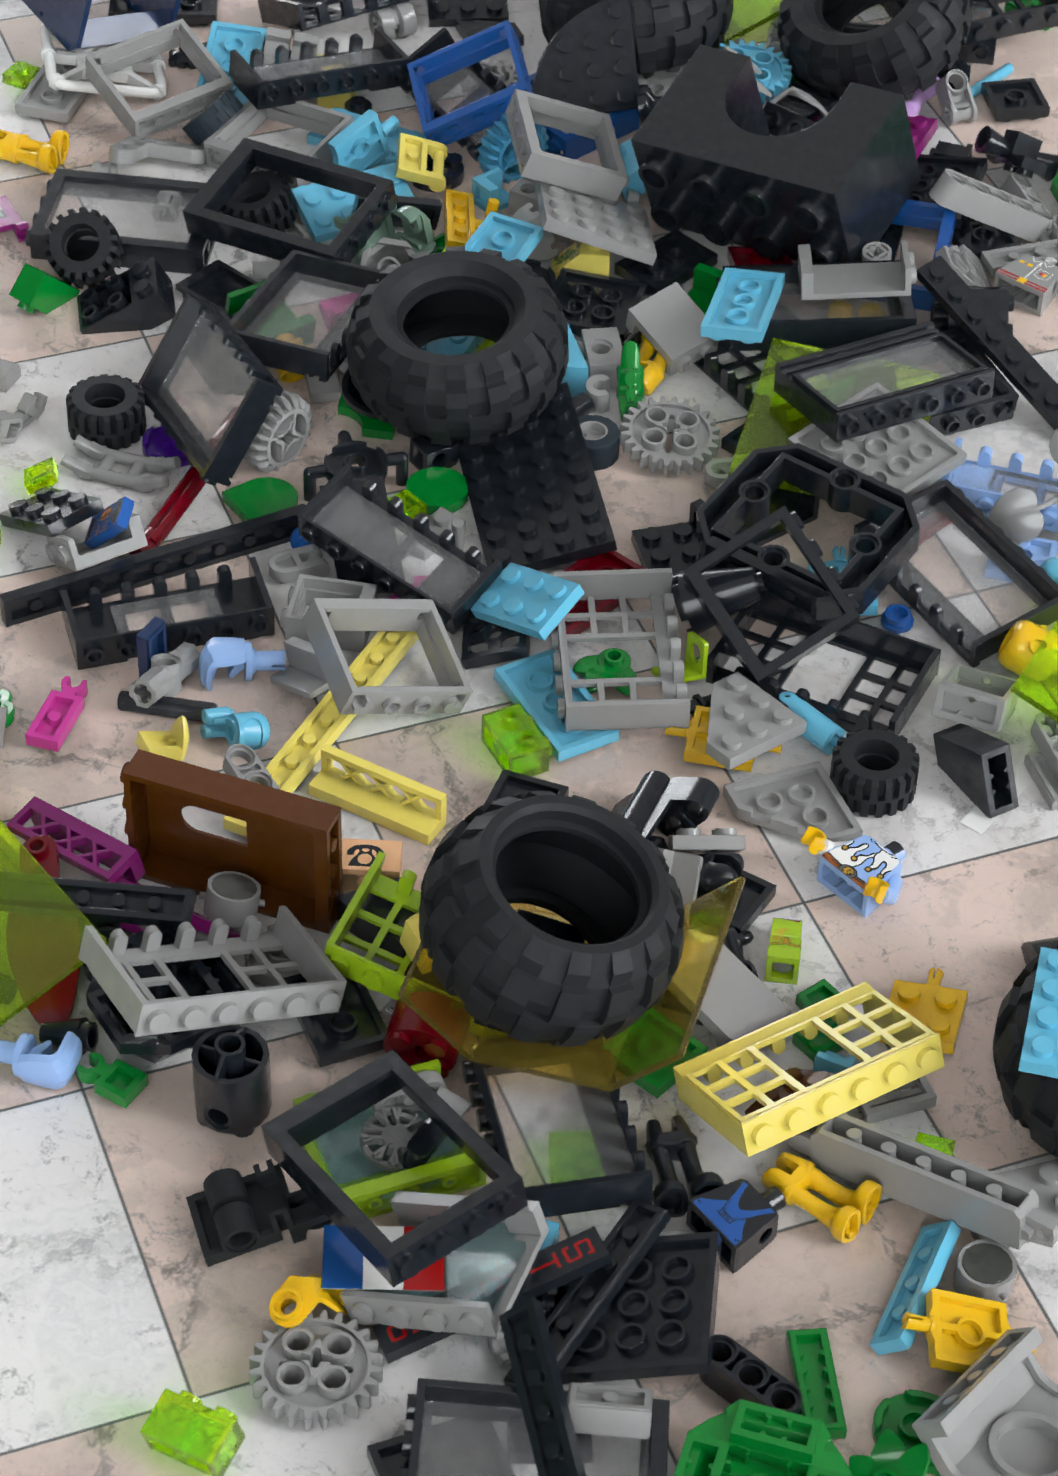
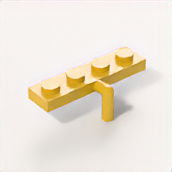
[443,189,500,247]

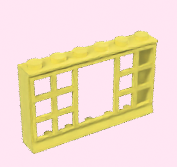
[673,981,945,1157]

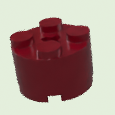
[383,993,468,1079]

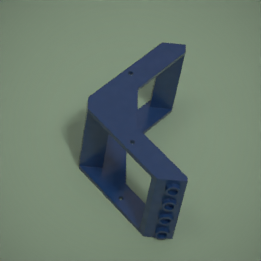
[22,0,181,52]

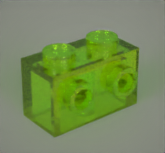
[481,703,552,777]
[140,1388,246,1476]

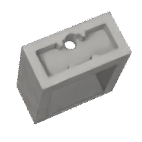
[280,574,377,652]
[932,663,1022,734]

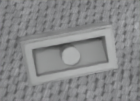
[567,1382,654,1439]

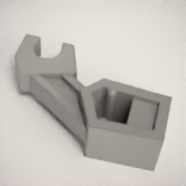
[0,392,48,443]

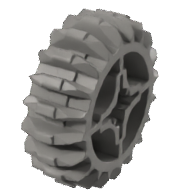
[244,390,313,473]

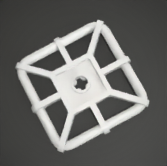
[40,23,167,101]

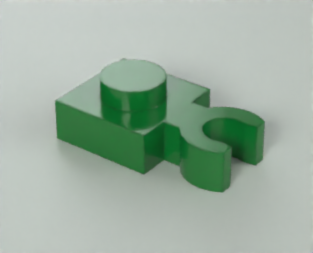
[77,1052,149,1109]

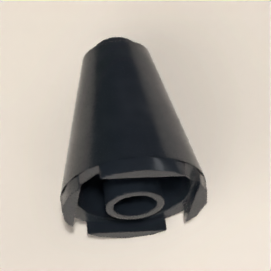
[672,566,768,634]

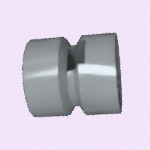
[368,1,417,40]

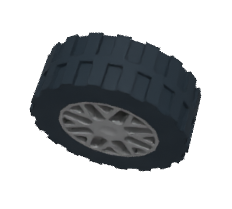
[182,89,243,145]

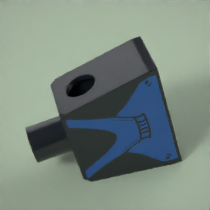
[686,1179,786,1274]

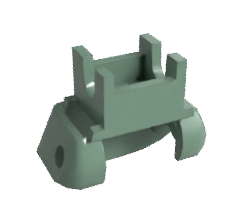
[333,198,437,265]

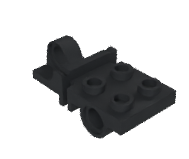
[186,1159,332,1267]

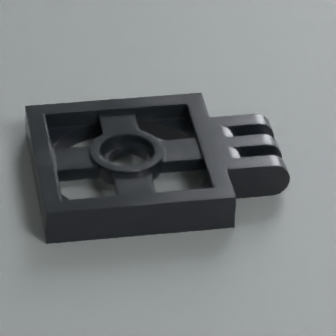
[461,614,530,670]

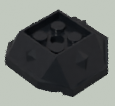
[86,927,251,1064]

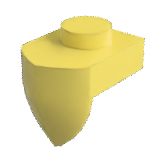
[136,716,189,761]

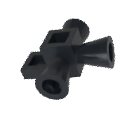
[975,126,1058,182]

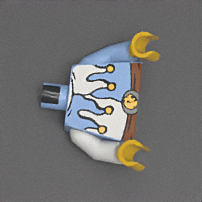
[800,826,906,918]

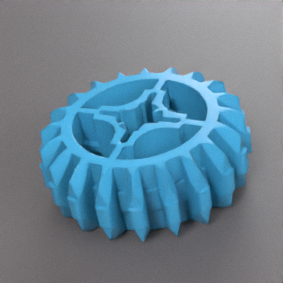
[477,114,549,184]

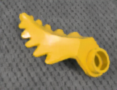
[269,1273,361,1328]

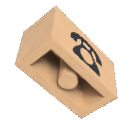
[342,838,403,894]

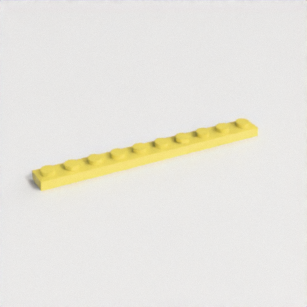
[223,631,419,837]

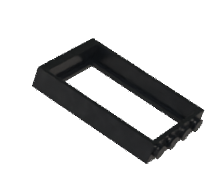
[183,138,397,263]
[261,1050,528,1288]

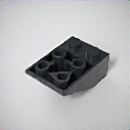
[77,257,176,335]

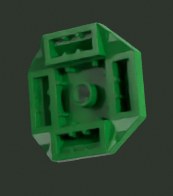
[674,1399,853,1476]

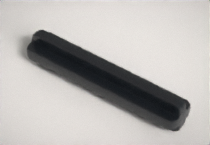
[117,690,218,722]

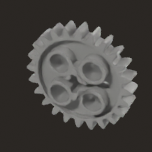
[620,396,721,477]
[249,1309,383,1431]

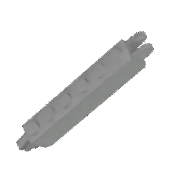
[786,1113,1058,1250]

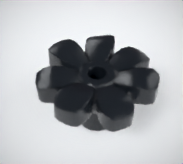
[168,46,196,69]

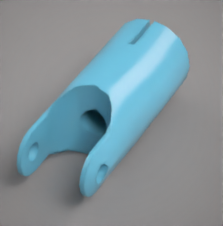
[779,691,845,755]

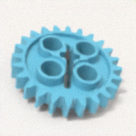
[719,39,792,105]

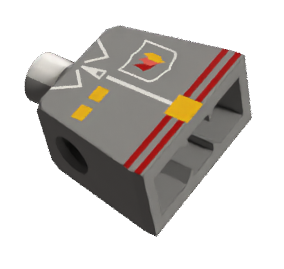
[994,254,1058,317]

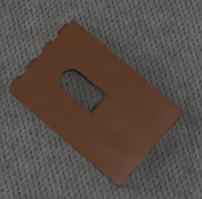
[120,749,343,934]

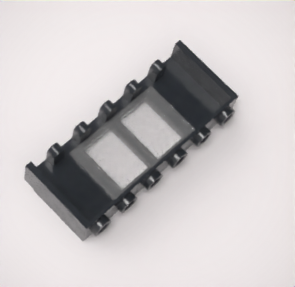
[60,556,275,670]

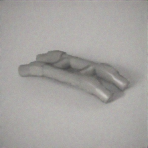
[60,434,181,492]

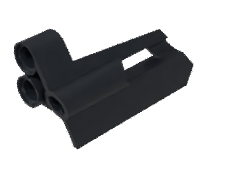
[611,771,720,840]

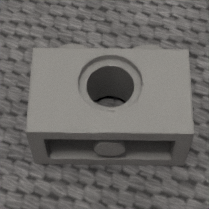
[577,327,623,389]

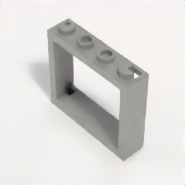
[85,18,233,137]
[505,89,629,202]
[203,101,354,190]
[302,598,473,715]

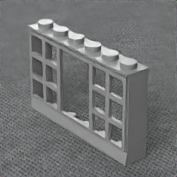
[550,568,691,732]
[78,906,347,1037]

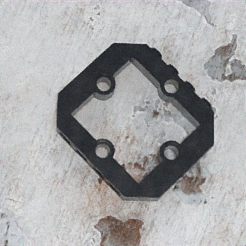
[696,443,920,620]

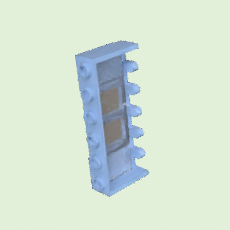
[941,437,1058,533]

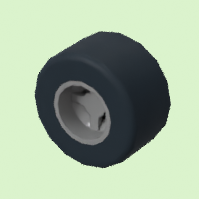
[578,414,620,471]

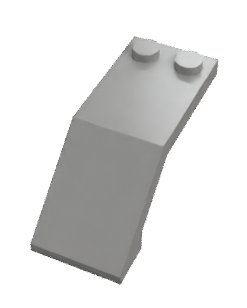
[666,930,792,1047]

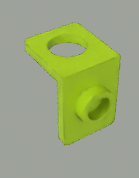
[651,631,709,683]

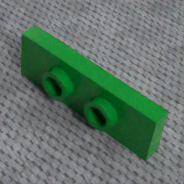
[785,1328,847,1440]

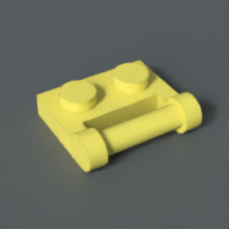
[395,132,448,192]

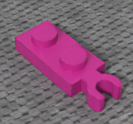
[25,676,88,752]

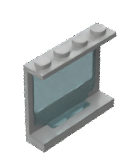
[340,1191,549,1337]

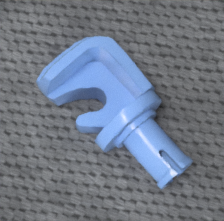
[198,637,286,691]
[0,1031,82,1090]

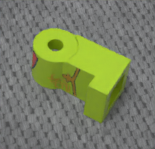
[764,917,803,985]

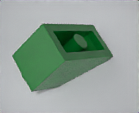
[9,263,80,314]

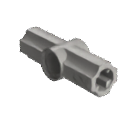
[129,642,201,708]

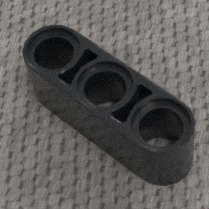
[699,1334,802,1414]

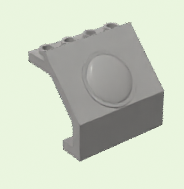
[912,1326,1058,1476]

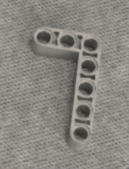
[929,169,1054,243]

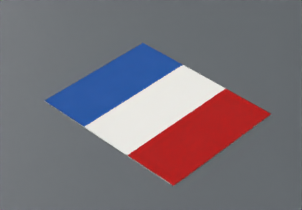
[322,1225,444,1291]

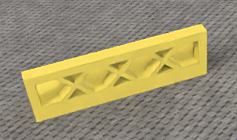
[308,744,447,846]

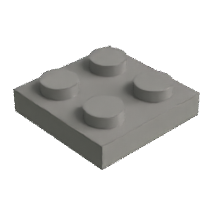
[668,828,745,852]

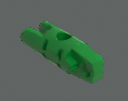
[616,340,644,421]

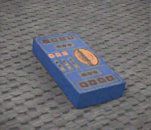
[84,496,134,549]

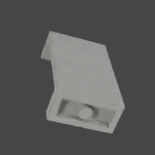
[798,240,917,300]

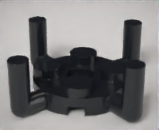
[303,430,408,502]

